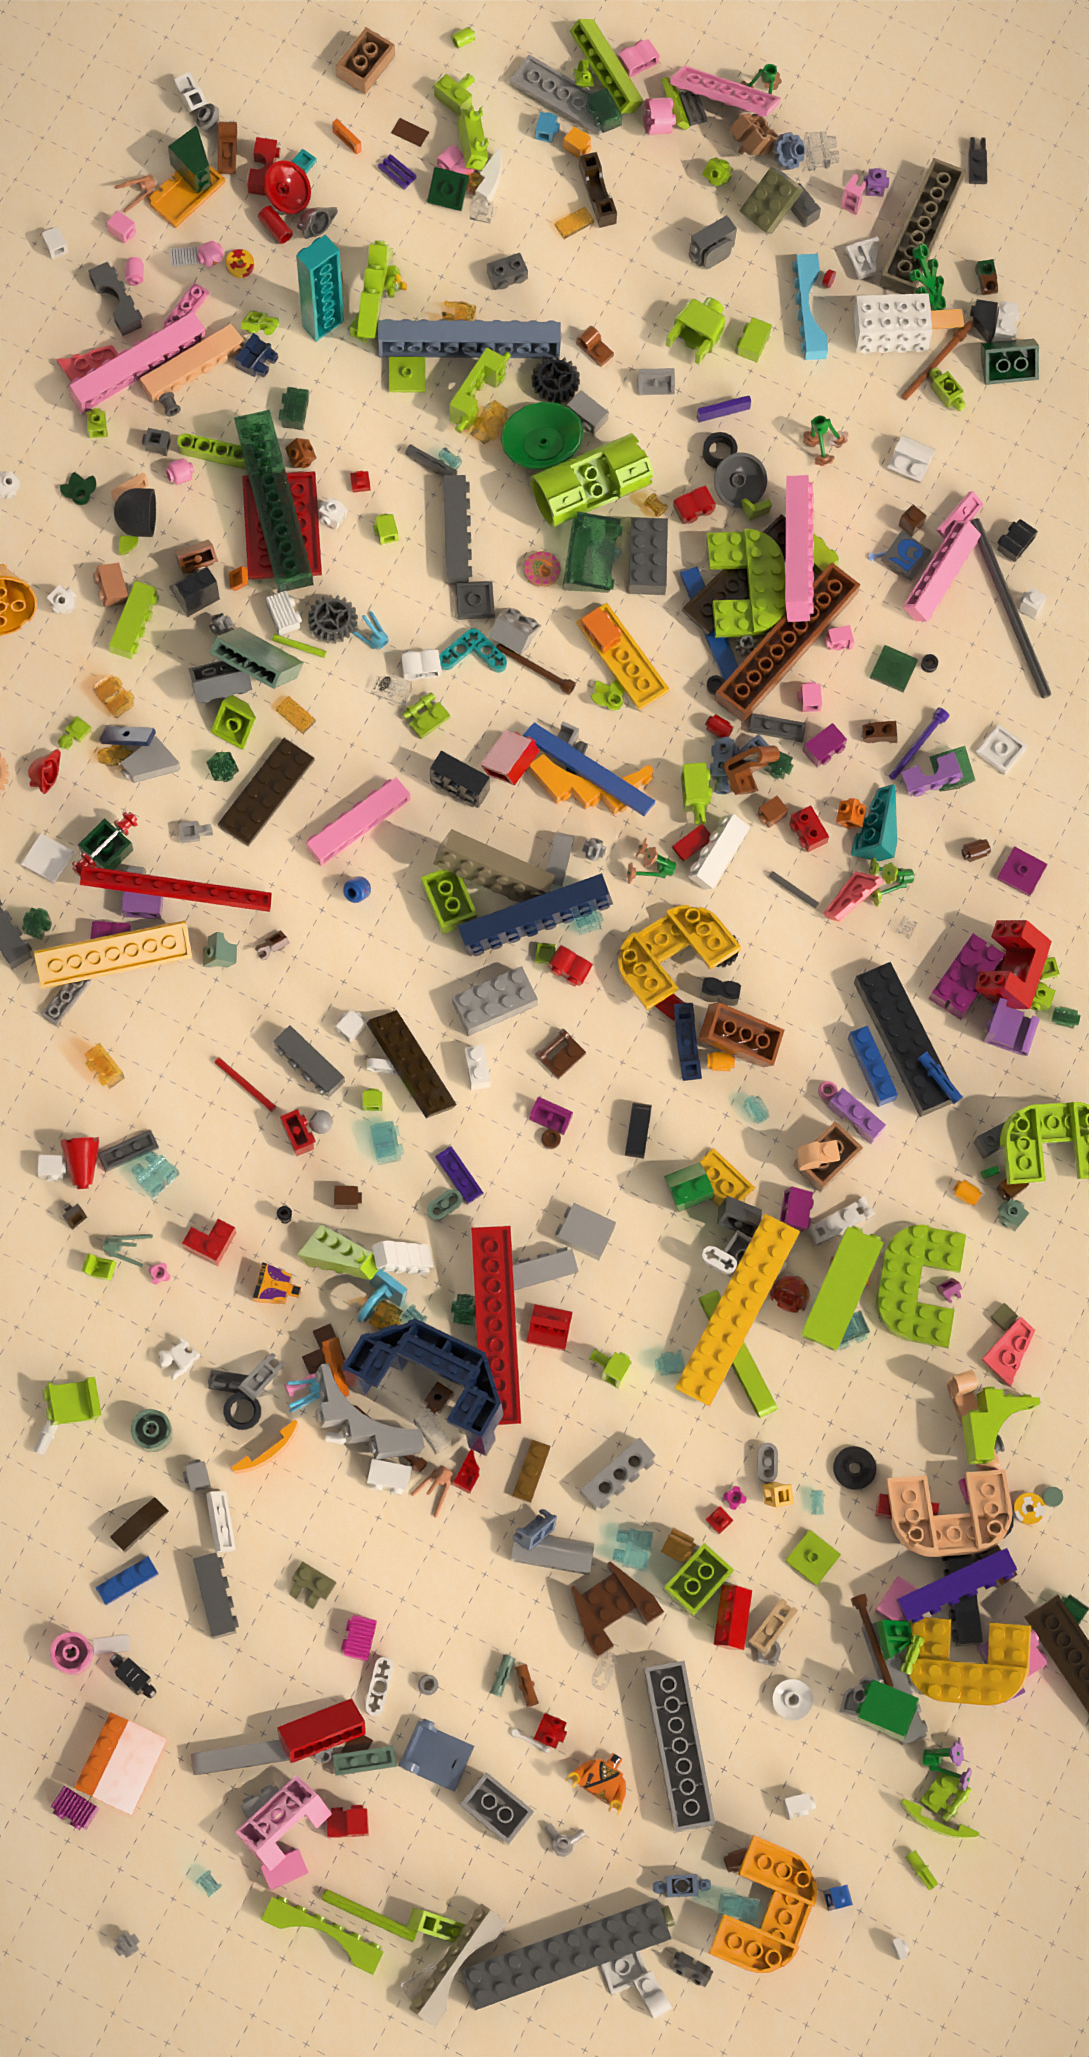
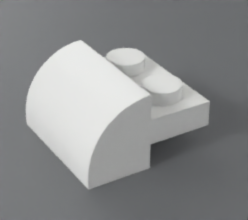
[888,435,936,482]

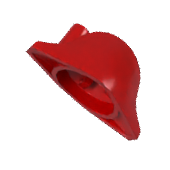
[28,749,61,794]

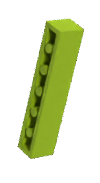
[570,19,644,113]

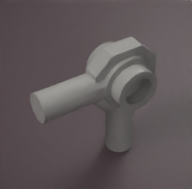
[545,1823,586,1857]

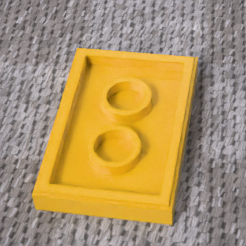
[698,1148,755,1207]

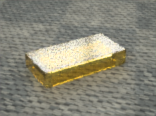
[555,207,594,239]
[276,696,316,734]

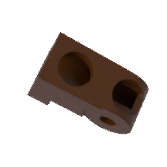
[862,721,898,743]

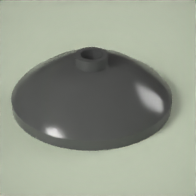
[714,452,767,508]

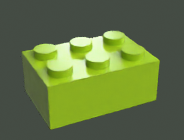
[421,869,477,935]
[663,1543,734,1617]

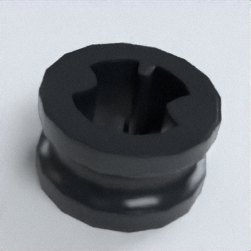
[921,654,939,673]

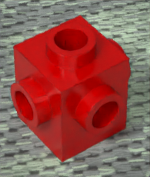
[534,1713,567,1749]

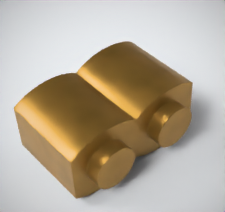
[661,1527,696,1563]

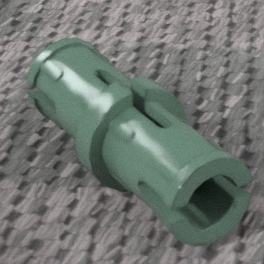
[489,1654,515,1697]

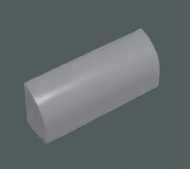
[510,1532,595,1575]

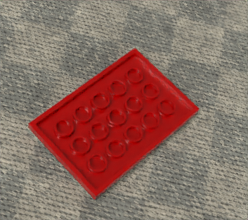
[242,471,322,580]

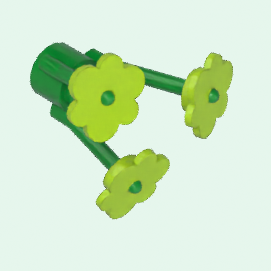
[869,857,914,907]

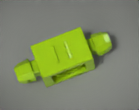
[930,367,966,411]

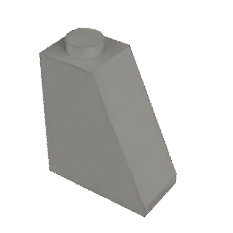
[121,736,181,783]

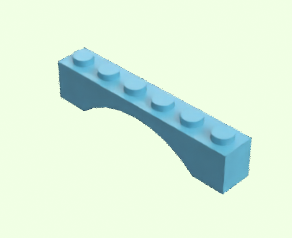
[792,254,828,360]

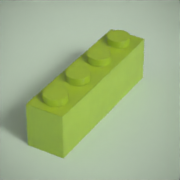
[109,581,159,660]

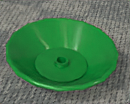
[500,402,584,470]

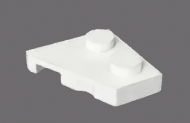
[845,236,879,280]

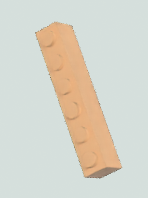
[140,323,244,403]

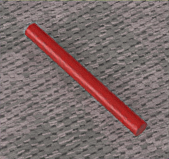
[214,1057,277,1112]

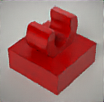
[350,471,371,493]
[705,1506,734,1534]

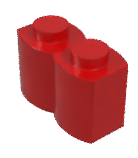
[673,485,716,524]
[547,945,593,986]

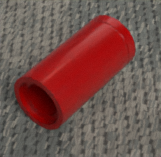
[257,206,293,244]

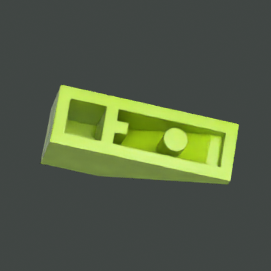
[407,1908,466,1943]

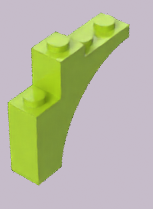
[962,1386,1041,1464]

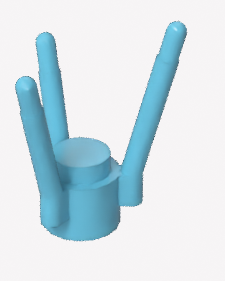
[352,611,389,650]
[287,1377,321,1413]

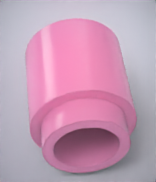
[125,257,144,286]

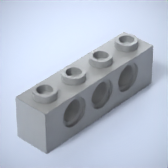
[580,1438,656,1510]

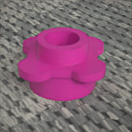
[723,1486,747,1510]

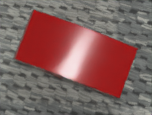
[671,824,711,862]

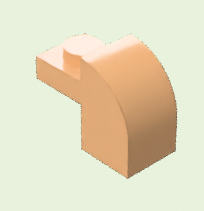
[796,1140,840,1171]

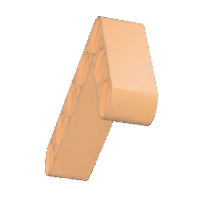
[947,1369,1000,1471]

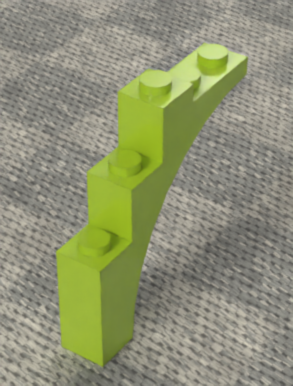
[357,240,394,338]

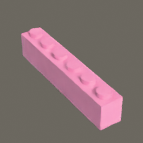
[903,521,981,621]
[307,777,410,866]

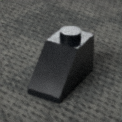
[970,299,998,343]

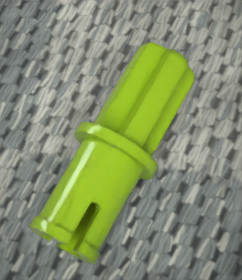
[905,1850,938,1890]

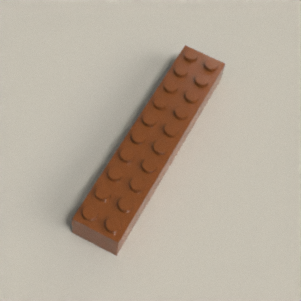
[714,563,861,723]

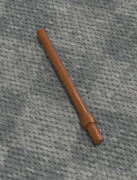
[901,321,974,401]

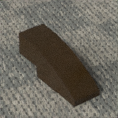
[110,1497,169,1553]

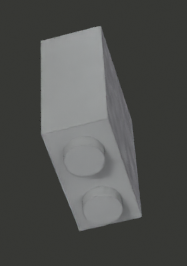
[555,1203,616,1261]

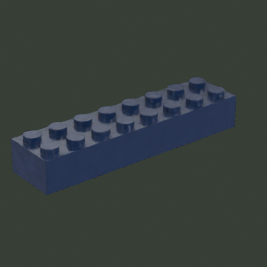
[458,873,613,956]

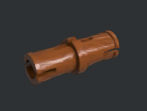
[515,1664,539,1707]

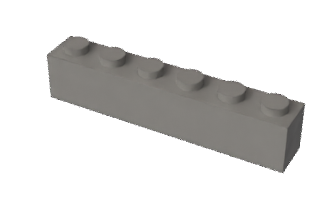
[861,1619,928,1745]

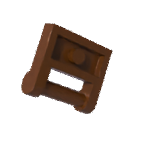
[535,1029,586,1080]

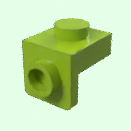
[82,1253,117,1281]

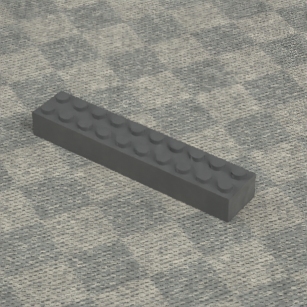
[462,1899,672,2011]

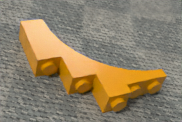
[528,754,654,815]

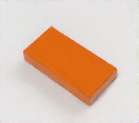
[332,119,362,154]

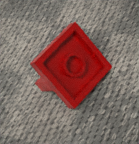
[527,1304,573,1351]

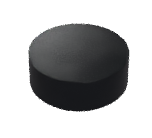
[706,675,725,695]

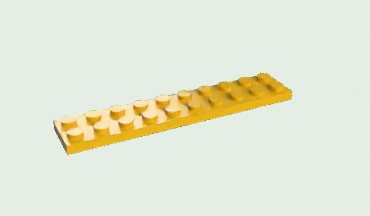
[675,1214,800,1407]

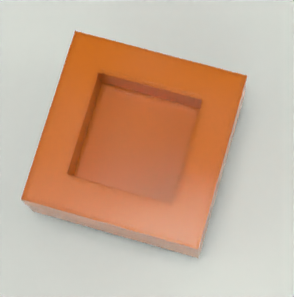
[229,566,248,591]

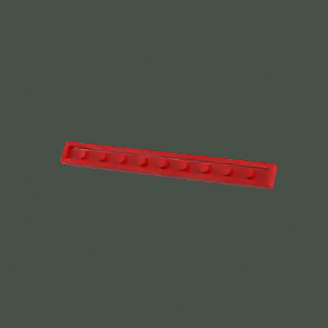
[80,866,272,912]

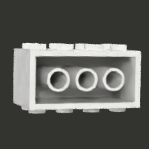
[853,294,932,354]

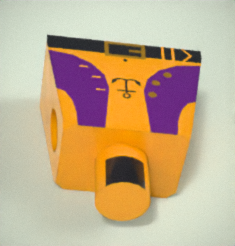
[253,1262,302,1304]

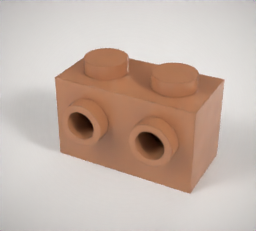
[93,562,128,607]

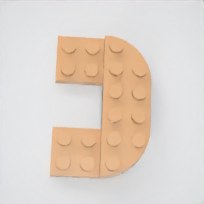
[886,1469,1012,1557]

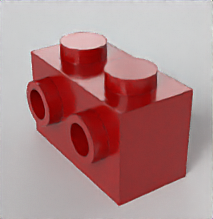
[789,805,829,852]
[280,1109,316,1157]

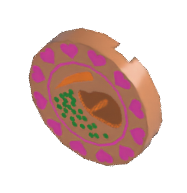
[524,551,561,587]

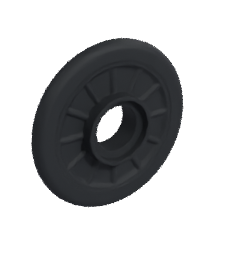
[833,1446,877,1490]

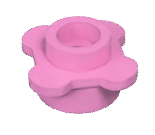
[148,1263,170,1285]

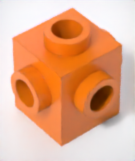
[836,798,866,829]

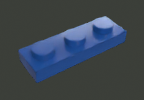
[96,1556,159,1606]

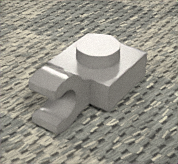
[178,821,213,843]

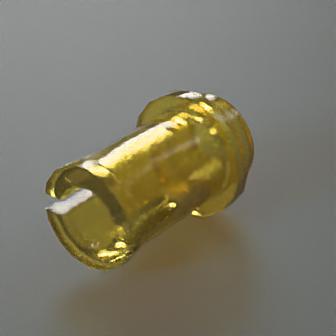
[468,172,483,193]

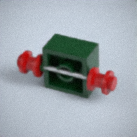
[72,812,138,876]

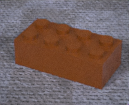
[698,1002,785,1067]

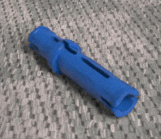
[917,1052,963,1105]

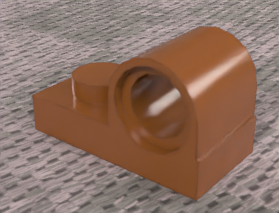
[576,326,614,367]

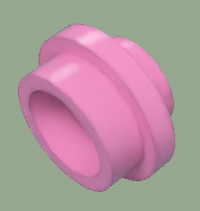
[818,1081,838,1100]

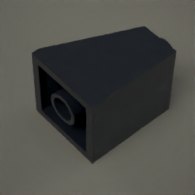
[169,567,220,617]

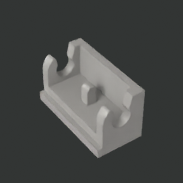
[637,368,675,396]

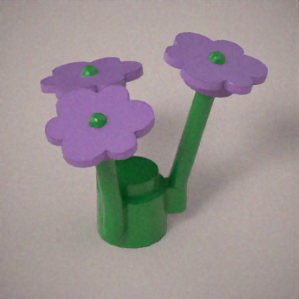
[923,1737,972,1791]

